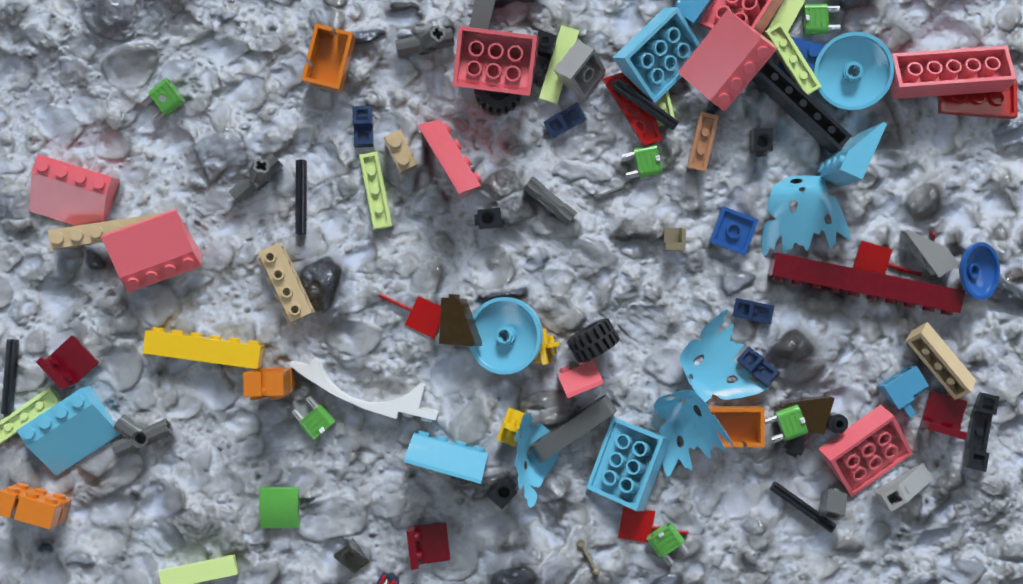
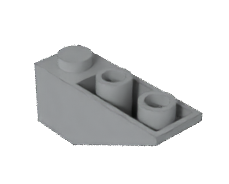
[901,229,959,278]
[873,462,933,512]

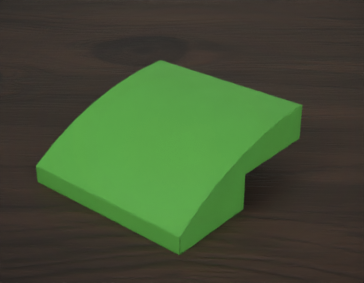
[259,487,300,528]

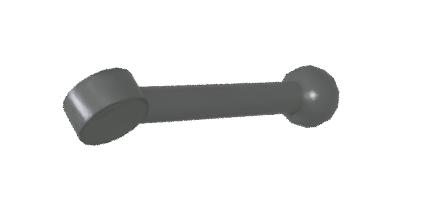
[594,182,631,201]

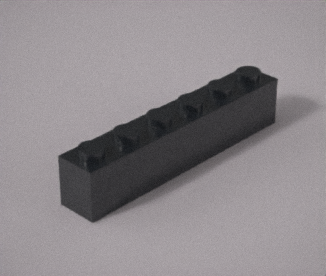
[752,59,852,154]

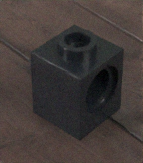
[537,29,557,59]
[749,128,773,157]
[474,207,502,230]
[488,476,518,509]

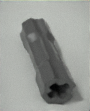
[523,176,577,225]

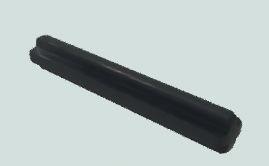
[612,79,679,130]
[295,159,307,235]
[1,339,19,415]
[770,482,836,532]

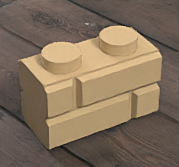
[383,129,419,175]

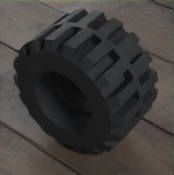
[474,89,522,116]
[566,318,620,363]

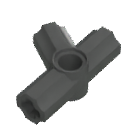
[395,25,455,58]
[229,153,283,204]
[112,414,173,458]

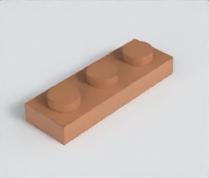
[686,112,719,173]

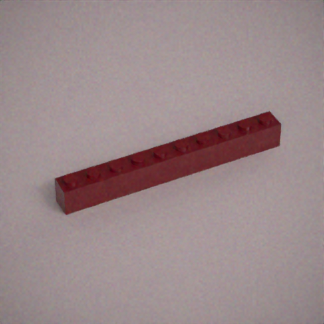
[767,253,965,316]

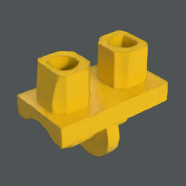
[533,328,561,365]
[496,407,525,446]

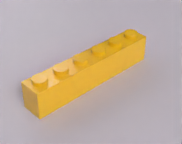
[142,327,265,369]

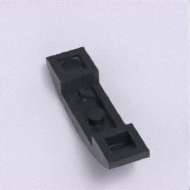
[965,392,1000,472]

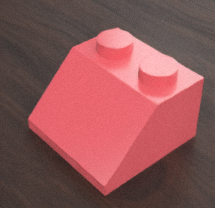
[557,360,604,398]

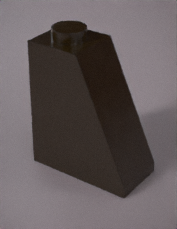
[439,294,482,346]
[774,395,835,435]

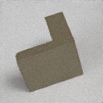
[663,227,686,251]

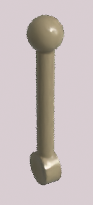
[577,539,600,576]

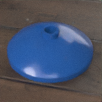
[959,242,1000,300]

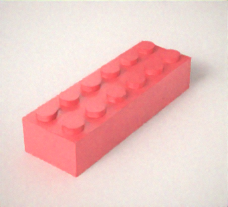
[890,45,1016,99]

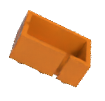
[301,23,356,93]
[243,368,295,400]
[708,406,765,447]
[0,482,72,529]

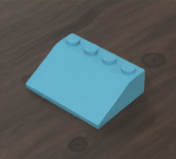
[612,7,700,103]
[817,122,887,187]
[16,386,121,476]
[586,417,671,511]
[404,430,488,484]

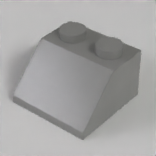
[554,41,606,100]

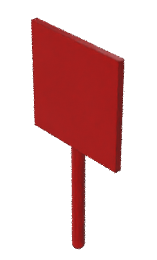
[852,240,922,276]
[378,294,441,339]
[618,506,688,543]

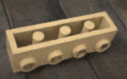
[258,243,315,322]
[906,322,977,400]

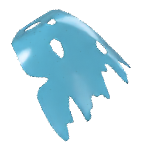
[762,175,850,256]
[680,310,769,403]
[654,390,734,477]
[514,413,560,508]

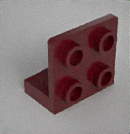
[36,335,99,391]
[919,391,967,440]
[406,522,451,570]

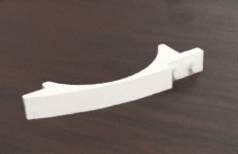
[290,358,439,422]

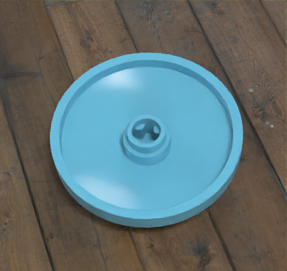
[814,32,894,110]
[469,297,543,375]

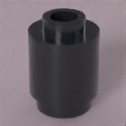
[826,412,848,434]
[784,434,809,458]

